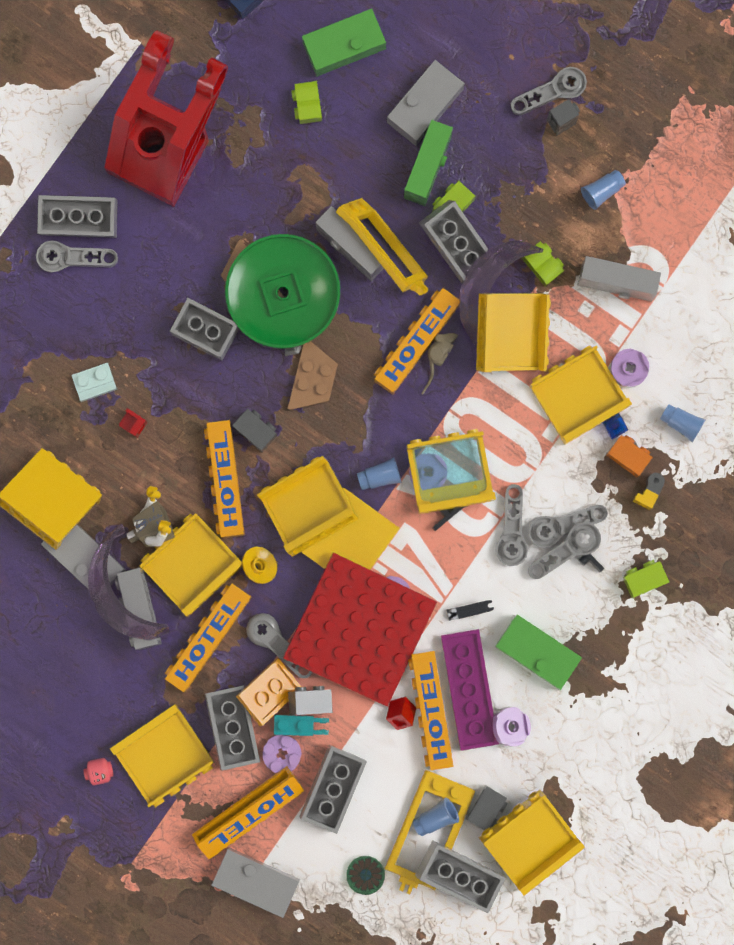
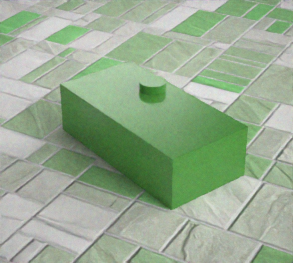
[302,9,386,77]
[404,120,453,206]
[495,614,582,690]

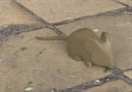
[421,333,458,395]

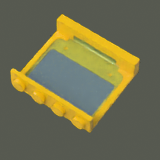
[406,429,496,514]

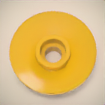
[242,547,277,584]

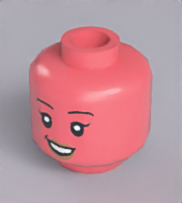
[84,758,113,785]

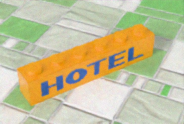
[374,288,461,395]
[204,420,245,538]
[165,584,252,692]
[408,651,454,771]
[192,766,304,859]

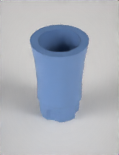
[581,170,626,210]
[660,404,706,443]
[357,457,402,490]
[413,798,459,836]

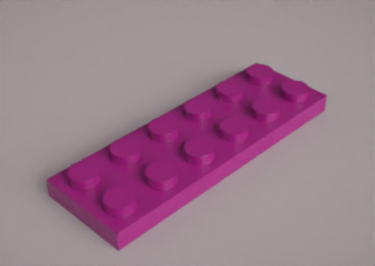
[441,629,499,751]

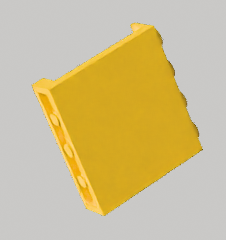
[476,293,551,372]
[530,345,632,445]
[0,448,102,550]
[257,456,358,557]
[301,488,400,570]
[140,513,242,617]
[110,704,215,808]
[479,790,585,896]

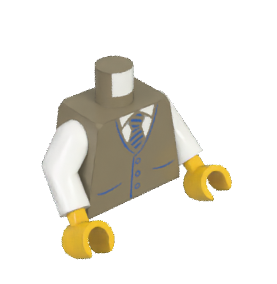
[127,486,175,547]

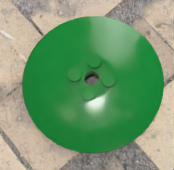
[225,234,340,349]

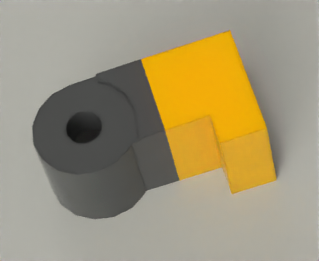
[632,473,665,510]

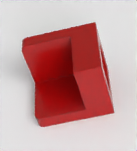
[119,408,148,438]
[386,696,416,730]

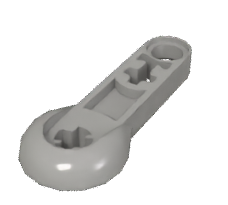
[511,67,587,116]
[36,240,118,272]
[496,484,528,566]
[528,505,608,548]
[528,522,601,579]
[246,613,312,678]

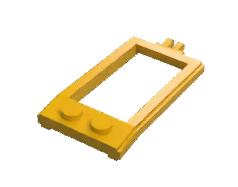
[336,198,428,295]
[385,770,475,895]

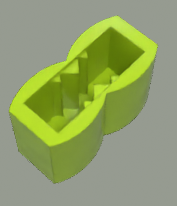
[291,81,322,124]
[521,241,564,287]

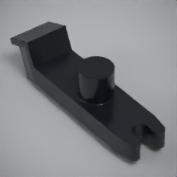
[432,506,468,531]
[578,554,605,572]
[446,600,494,621]

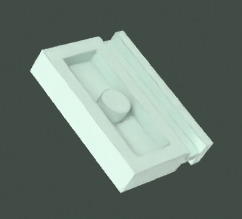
[72,363,117,402]

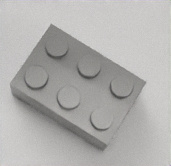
[170,298,239,361]

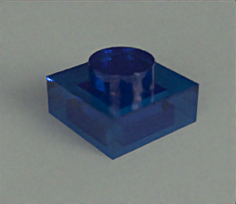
[602,413,628,440]

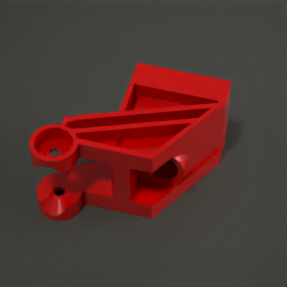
[104,30,228,207]

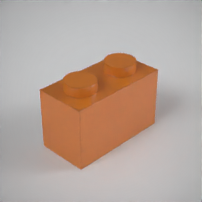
[606,435,653,477]

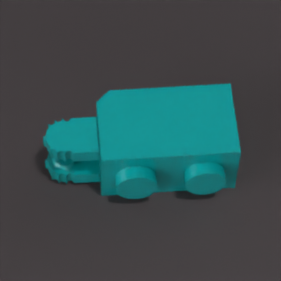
[274,715,329,736]

